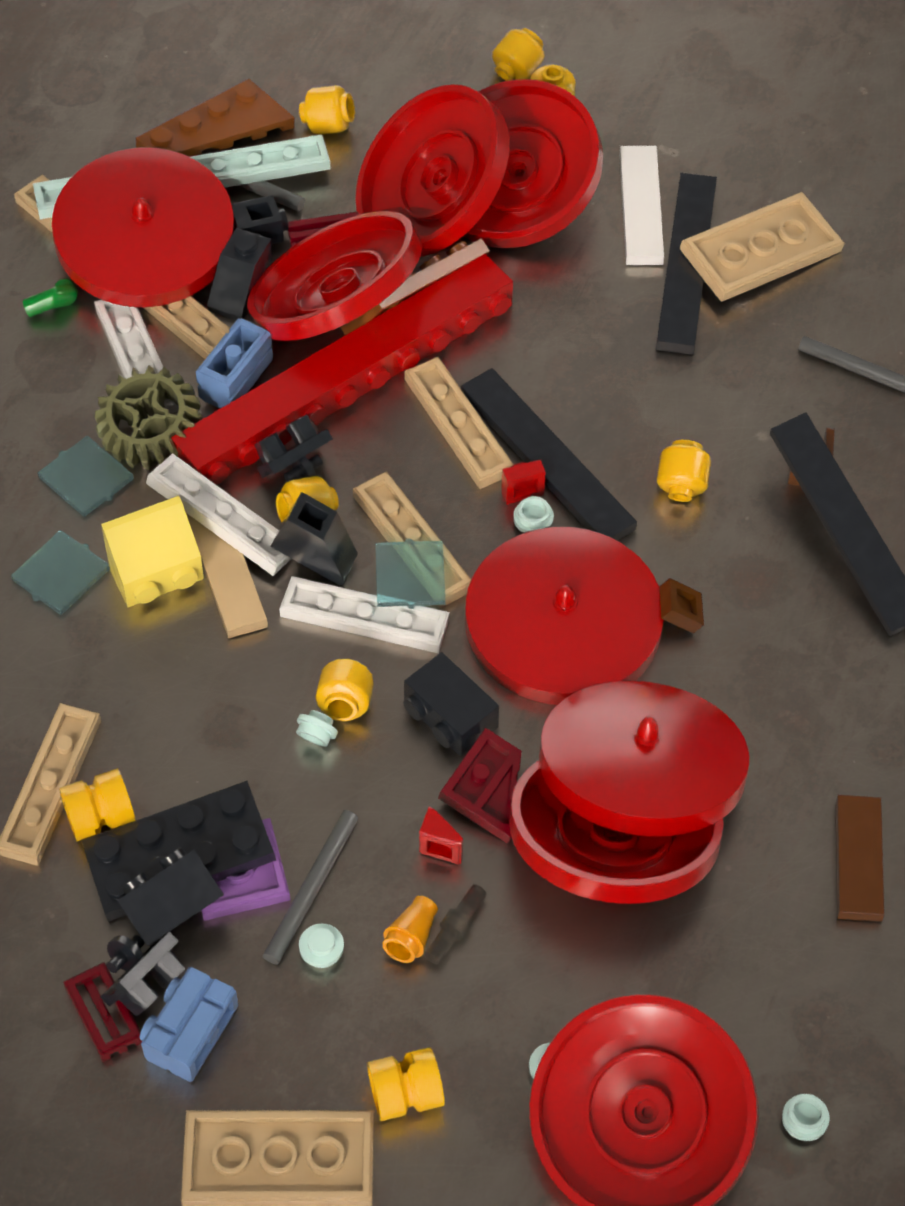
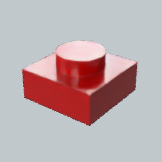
[501,459,546,505]

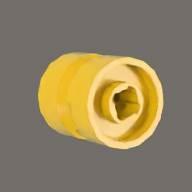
[59,768,136,842]
[367,1047,445,1121]

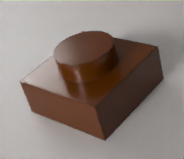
[659,578,704,634]

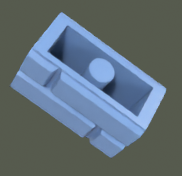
[196,318,273,408]
[140,967,239,1082]

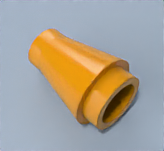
[382,896,438,963]

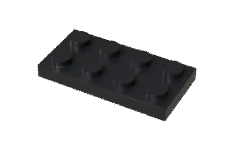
[81,781,276,922]

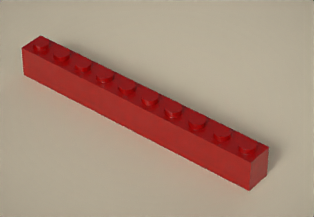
[171,254,513,485]

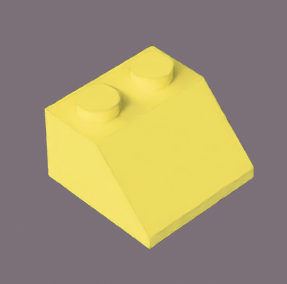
[101,496,204,608]

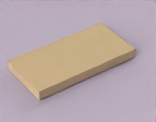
[680,192,845,302]
[181,1110,374,1206]

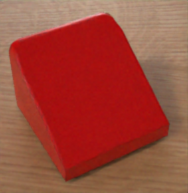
[419,806,463,864]

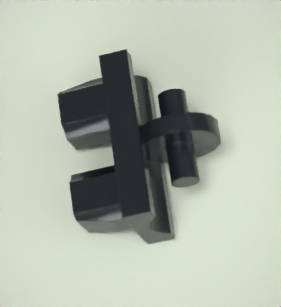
[255,414,333,482]
[100,931,185,1016]

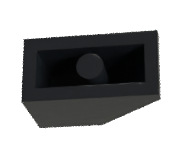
[207,228,273,320]

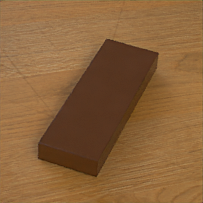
[836,795,884,922]

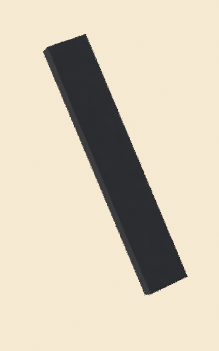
[656,173,717,354]
[461,368,637,541]
[770,412,905,637]

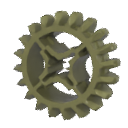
[95,365,202,470]

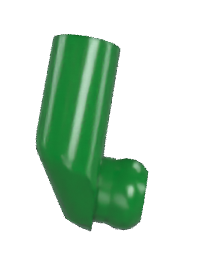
[23,279,78,317]

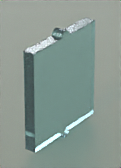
[37,435,134,517]
[11,530,110,615]
[375,538,446,609]

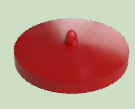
[464,79,603,248]
[356,84,510,257]
[52,148,234,307]
[247,211,422,341]
[465,527,664,705]
[539,681,749,837]
[509,760,723,904]
[530,995,759,1206]

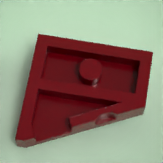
[438,728,522,844]

